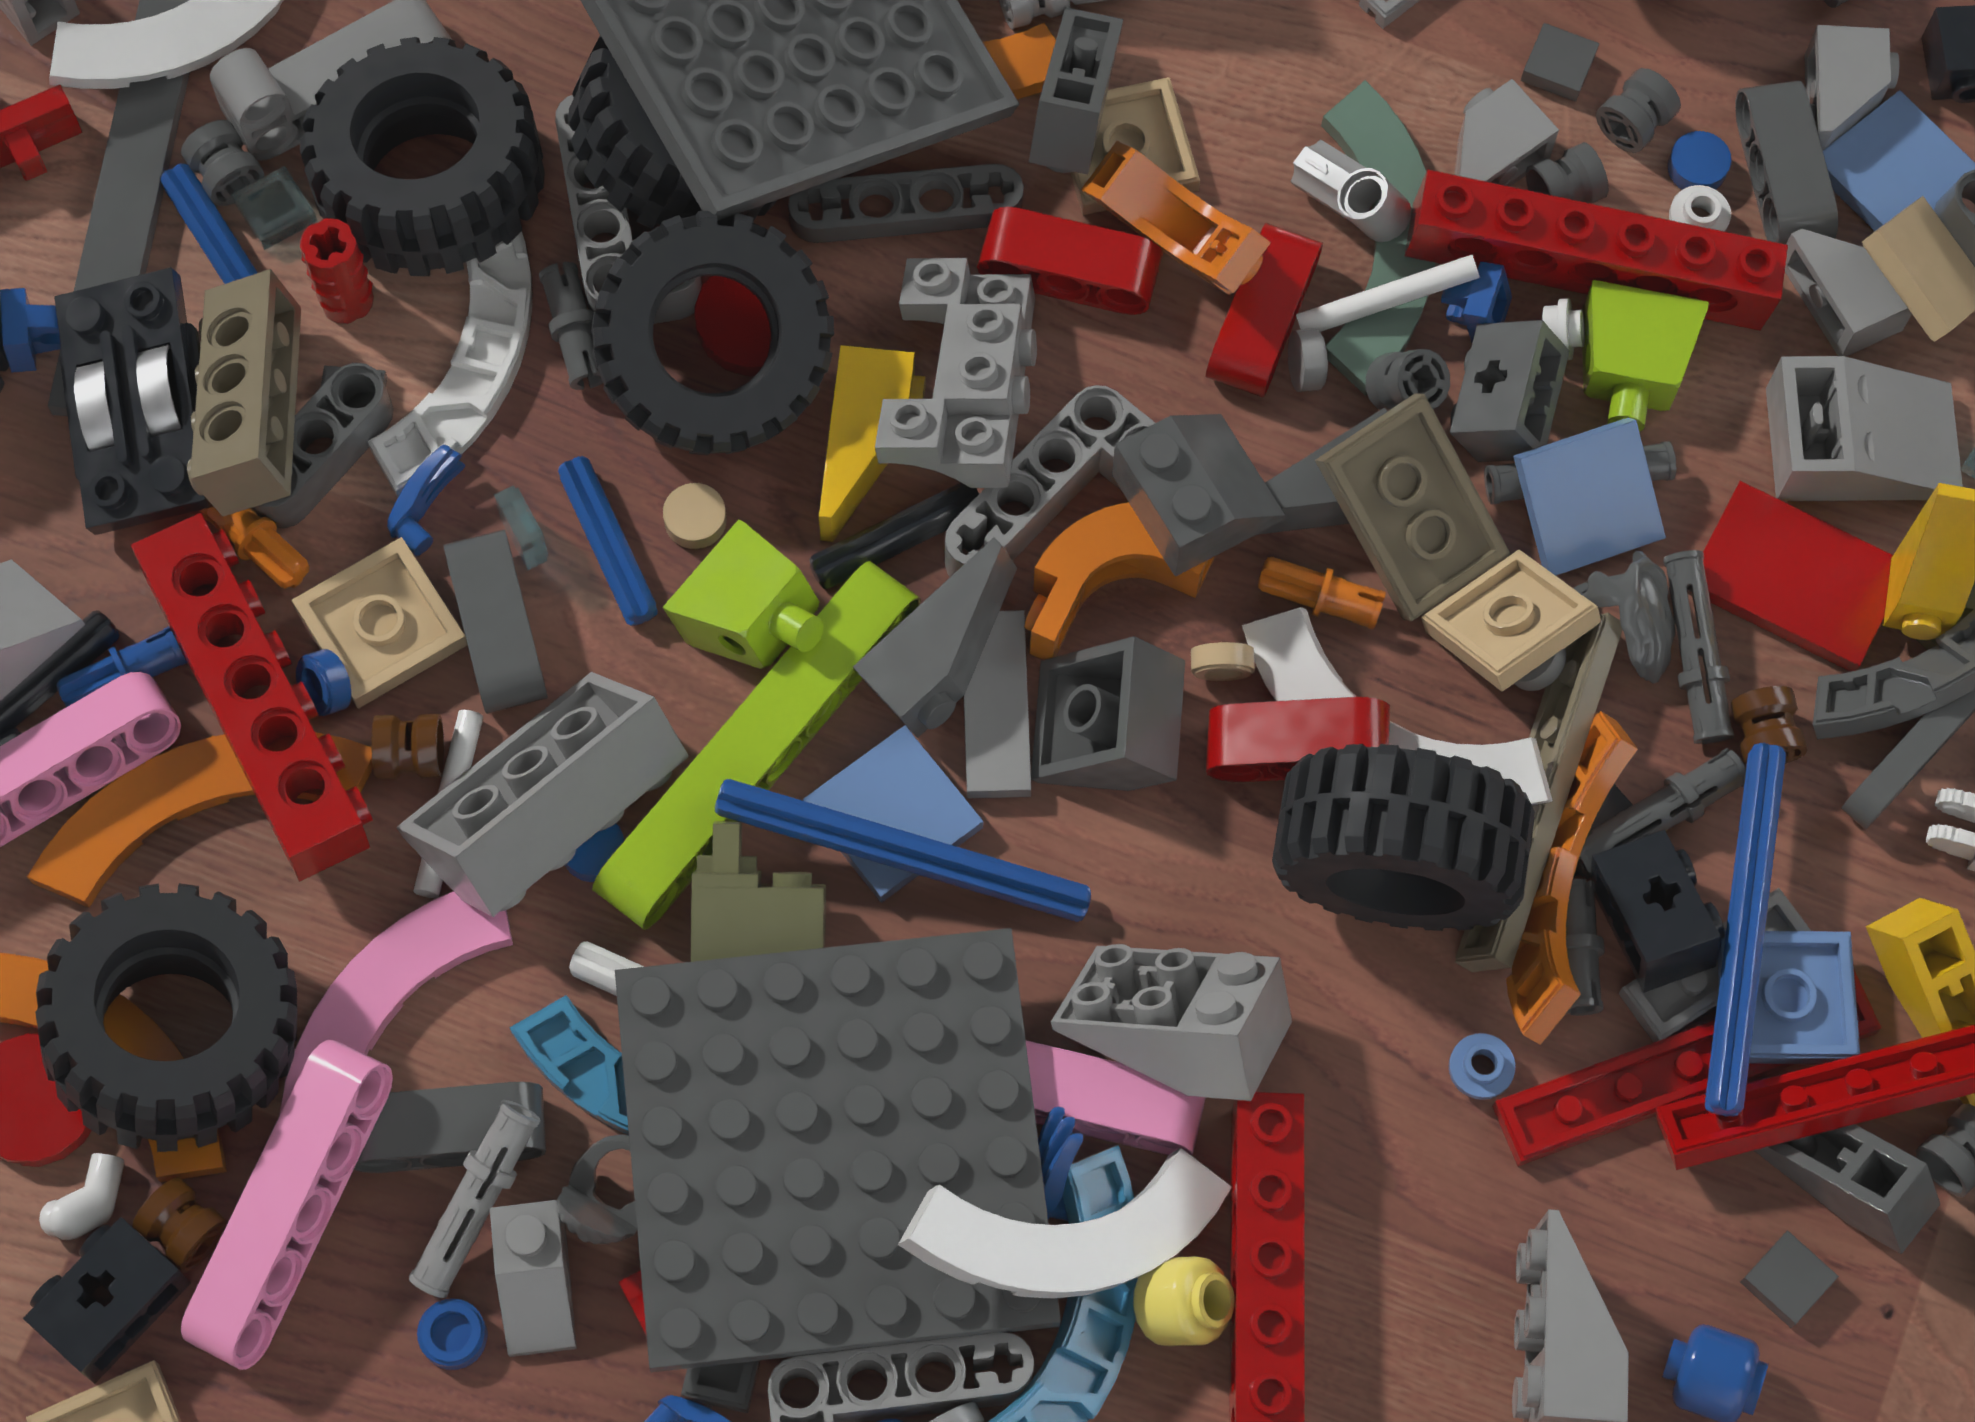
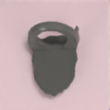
[1573,551,1675,684]
[557,1135,637,1244]

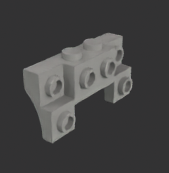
[875,258,1037,488]

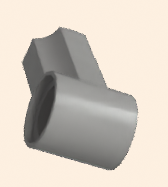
[1290,139,1412,242]

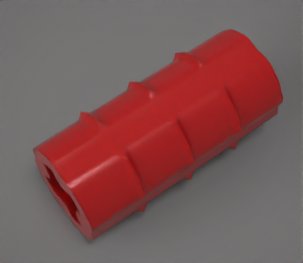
[300,218,374,324]

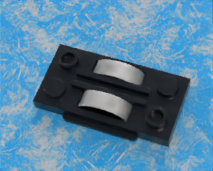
[54,267,214,535]

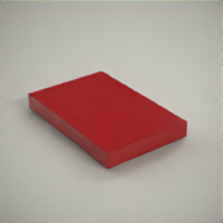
[1690,481,1893,672]

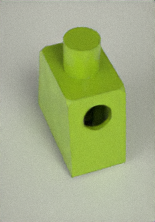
[1582,280,1709,432]
[662,519,824,669]

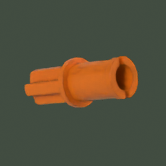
[201,507,310,589]
[1258,557,1386,630]

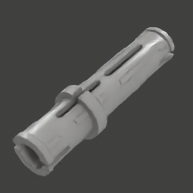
[409,1100,540,1298]

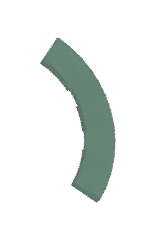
[1321,80,1436,396]

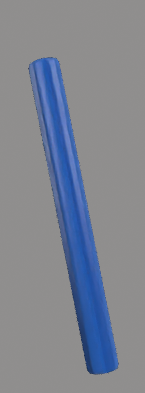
[1705,743,1786,1117]
[715,779,1091,922]

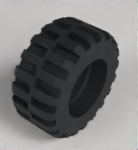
[568,35,777,229]
[300,37,545,276]
[591,211,835,455]
[1272,744,1535,931]
[35,883,297,1152]

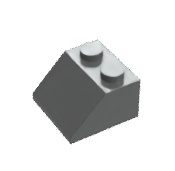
[1112,414,1285,577]
[1031,636,1185,791]

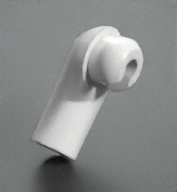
[39,1153,125,1240]

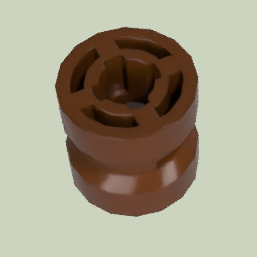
[1731,686,1808,766]
[371,714,444,779]
[132,1177,228,1272]

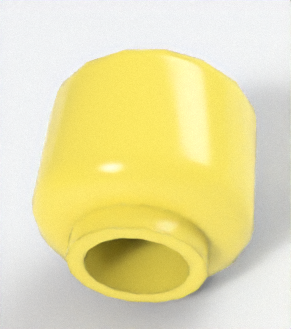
[1133,1256,1235,1346]

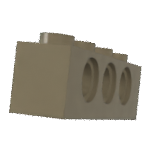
[187,269,301,516]

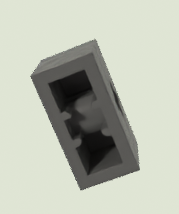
[1450,320,1570,462]

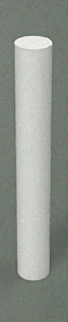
[1296,255,1480,332]
[413,710,484,898]

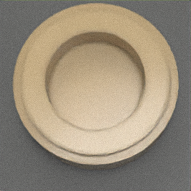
[663,483,727,549]
[1191,642,1255,681]

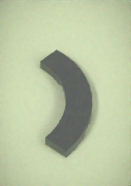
[1813,609,1975,739]

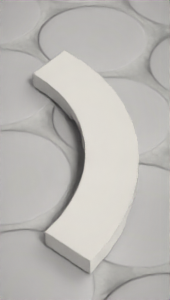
[49,0,284,89]
[368,231,532,498]
[1242,607,1553,806]
[898,1148,1232,1298]

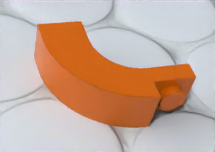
[1081,141,1271,295]
[1024,502,1216,660]

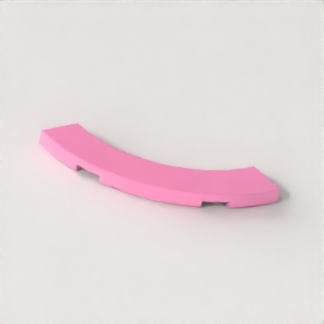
[280,892,513,1114]

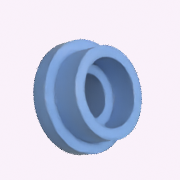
[1448,1033,1515,1100]

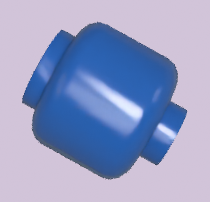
[1662,1324,1769,1422]

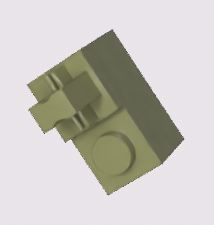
[691,821,826,962]

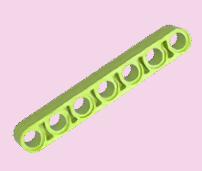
[592,561,921,930]

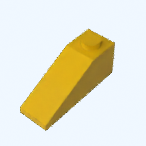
[819,345,926,542]
[1883,483,1975,640]
[1865,898,1975,1106]

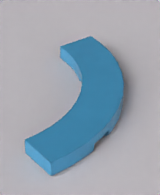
[509,995,629,1136]
[989,1145,1138,1422]

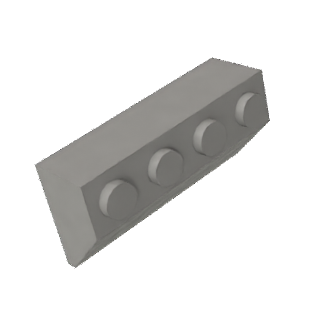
[396,672,689,917]

